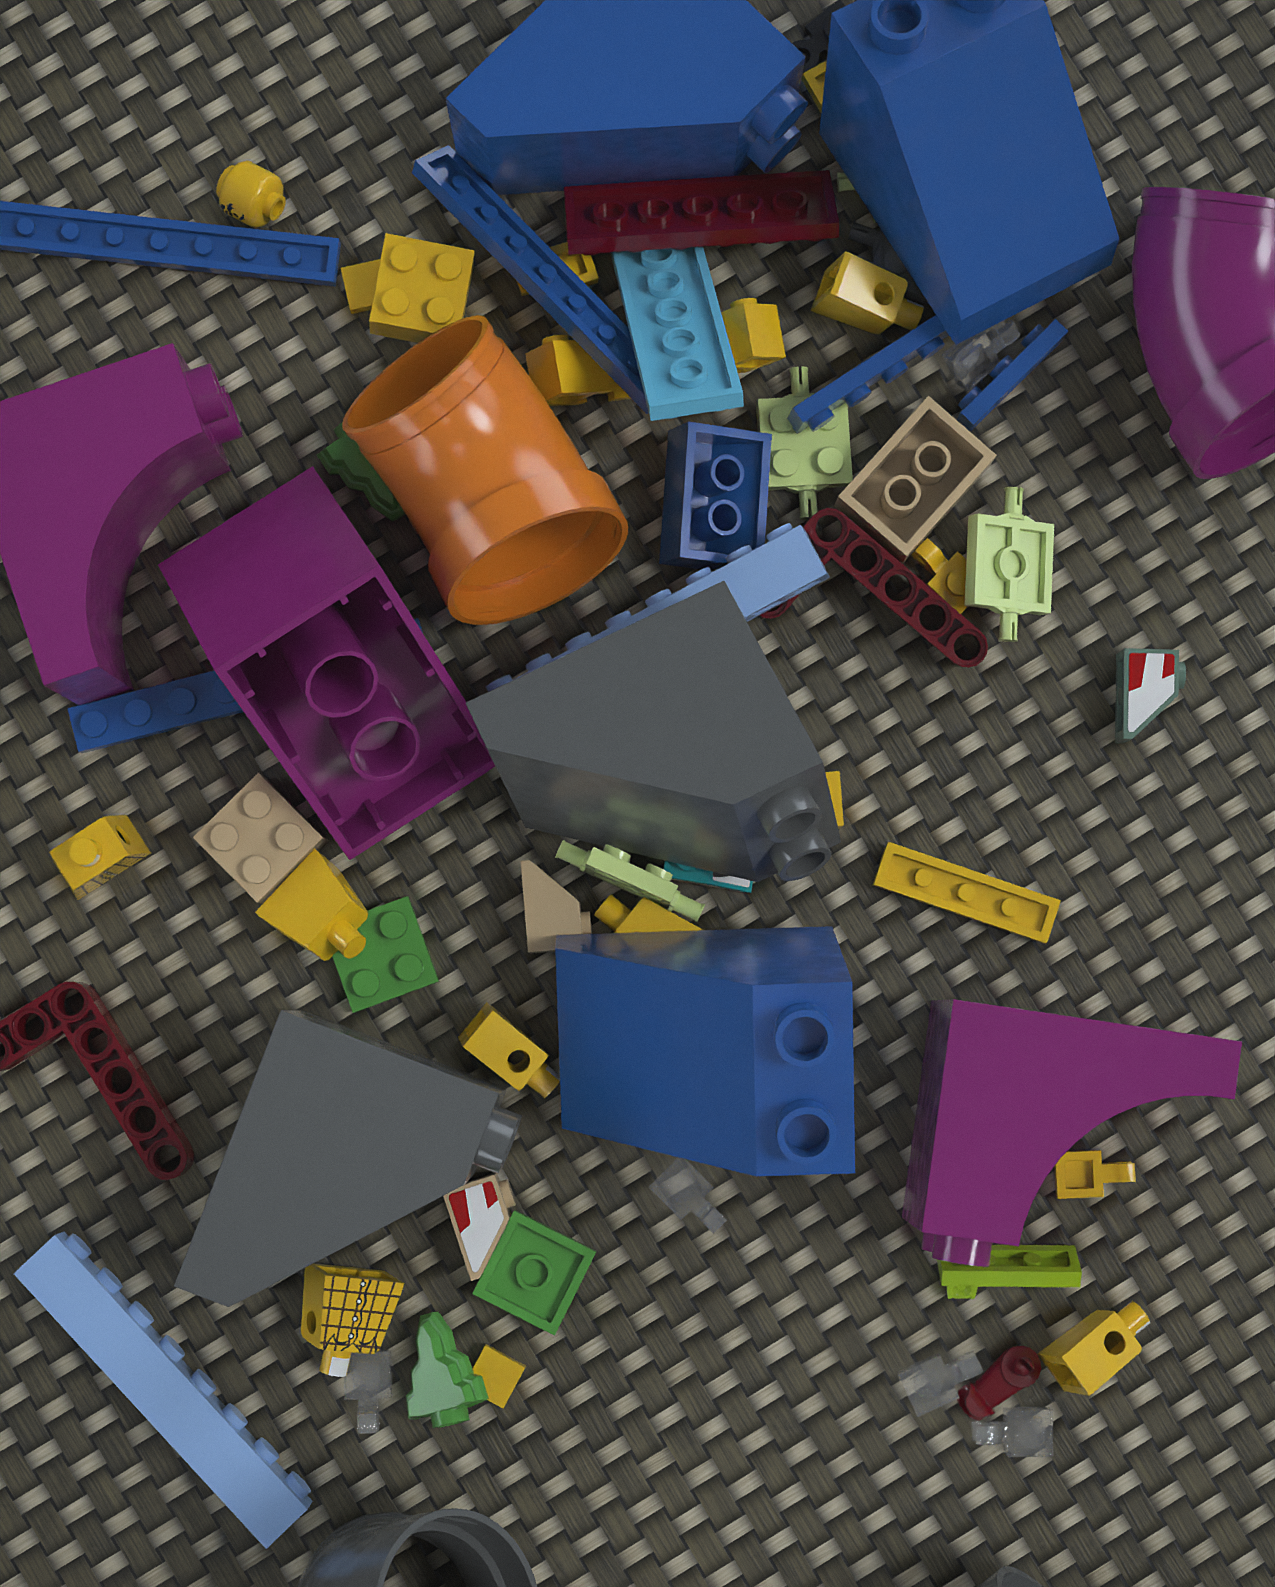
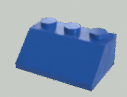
[659,421,772,569]

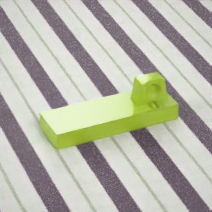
[937,1245,1082,1299]

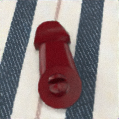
[956,1346,1041,1421]

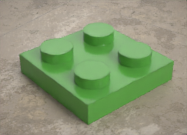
[332,896,440,1013]
[472,1209,596,1336]

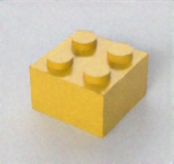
[369,233,475,343]

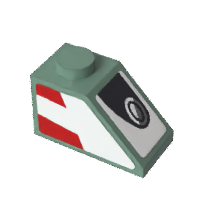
[1115,648,1186,744]

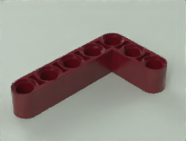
[759,508,988,668]
[0,982,194,1180]

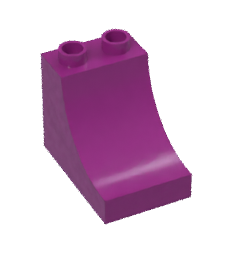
[0,343,243,705]
[158,466,496,860]
[902,999,1242,1267]

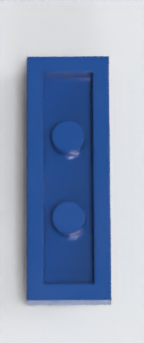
[957,319,1068,432]

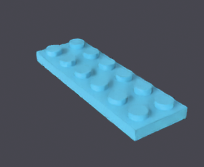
[610,246,744,421]

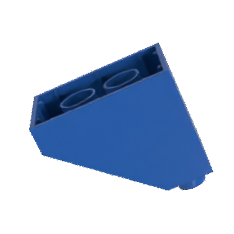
[446,0,808,196]
[819,0,1119,345]
[555,926,855,1176]

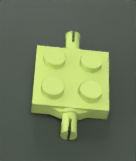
[756,366,853,520]
[965,487,1054,642]
[555,840,705,922]

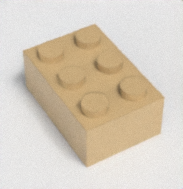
[834,396,997,564]

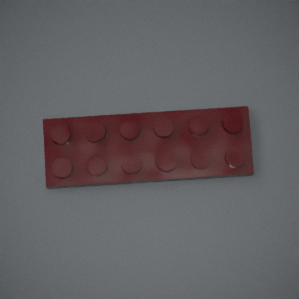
[564,170,839,255]

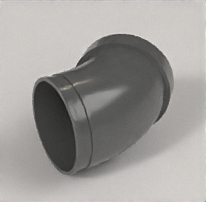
[297,1508,537,1587]

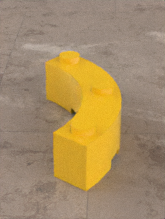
[525,298,786,406]

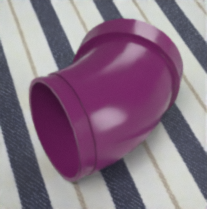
[1132,187,1275,479]

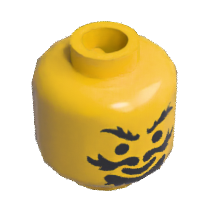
[216,161,286,228]

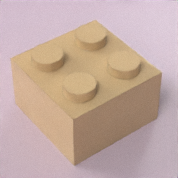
[193,773,329,904]

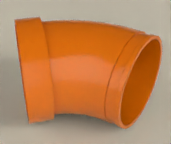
[342,315,628,625]

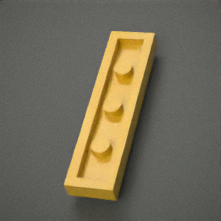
[872,842,1061,944]

